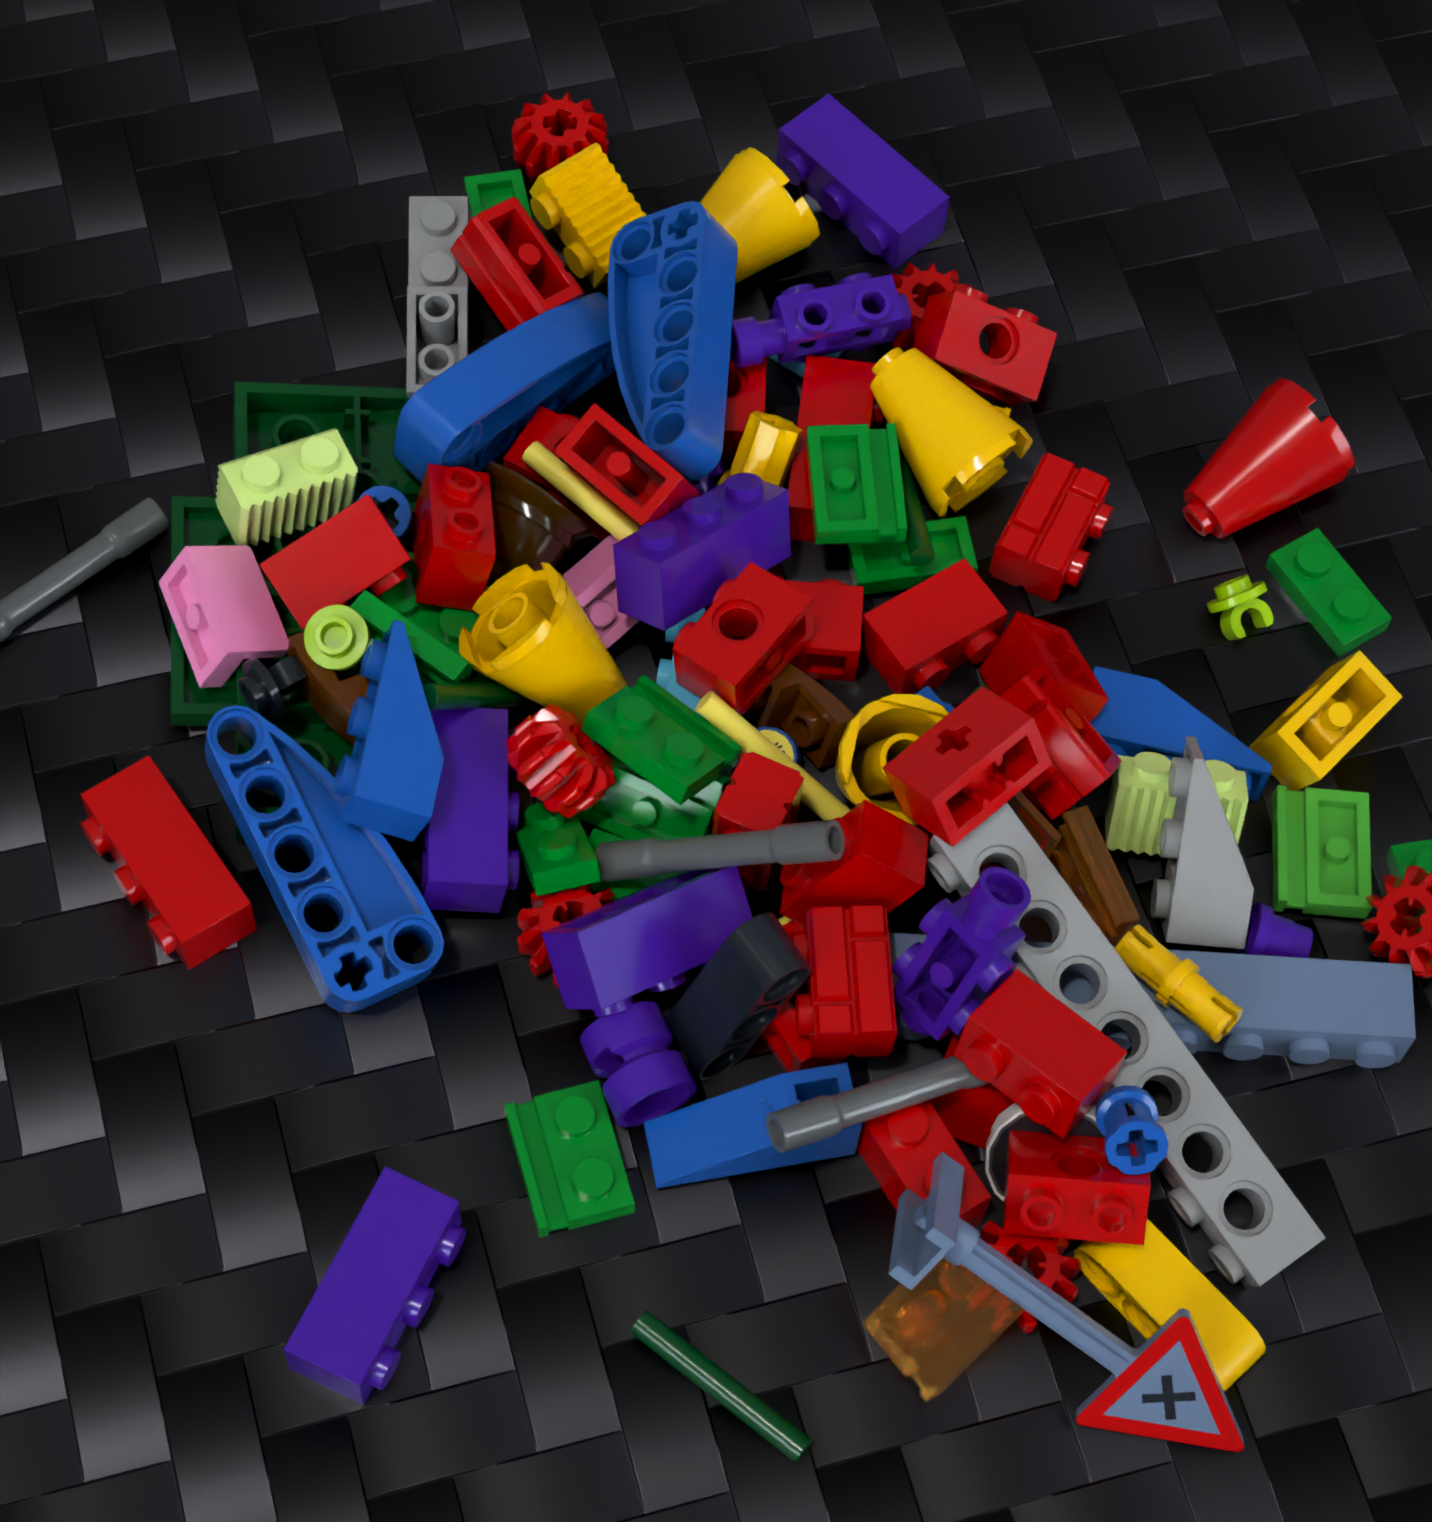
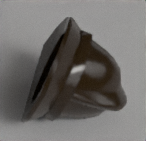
[485,461,593,583]

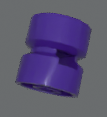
[580,1001,697,1127]

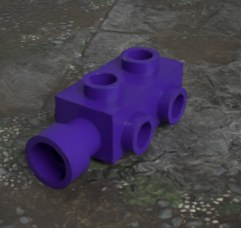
[730,273,911,369]
[892,867,1031,1041]

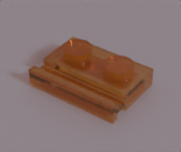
[1048,805,1140,946]
[862,1258,1025,1402]

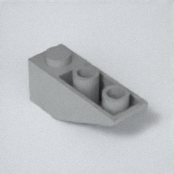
[1151,736,1254,949]

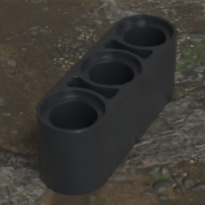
[666,912,811,1080]

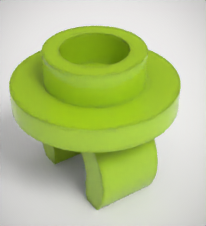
[1206,574,1273,640]
[304,605,370,671]

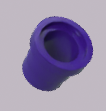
[1235,902,1313,958]

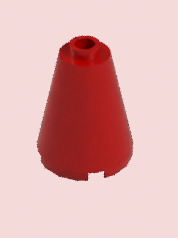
[1182,378,1355,539]

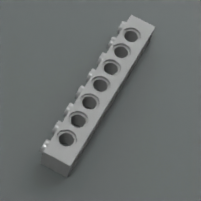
[927,802,1326,1289]

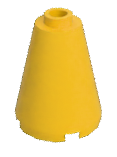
[700,147,820,284]
[870,347,1033,518]
[459,562,628,724]
[835,694,949,826]

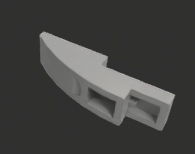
[406,196,469,398]

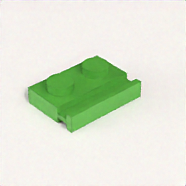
[1272,785,1372,919]

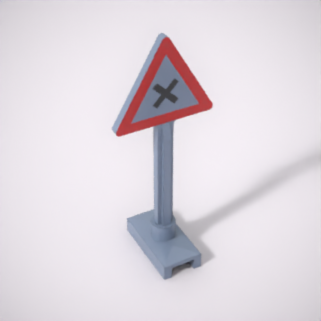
[888,1152,1244,1452]

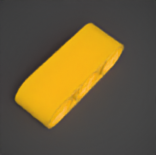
[1074,1219,1266,1392]

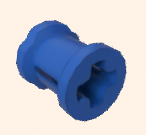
[357,485,412,539]
[1095,1085,1169,1175]

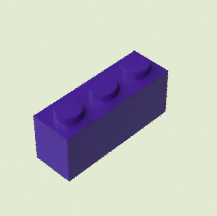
[776,93,950,269]
[613,472,791,631]
[421,707,519,913]
[542,866,753,1017]
[283,1166,466,1405]

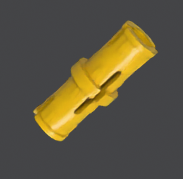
[1115,924,1243,1043]

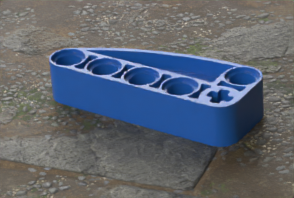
[608,201,738,481]
[393,292,616,483]
[204,705,444,1013]

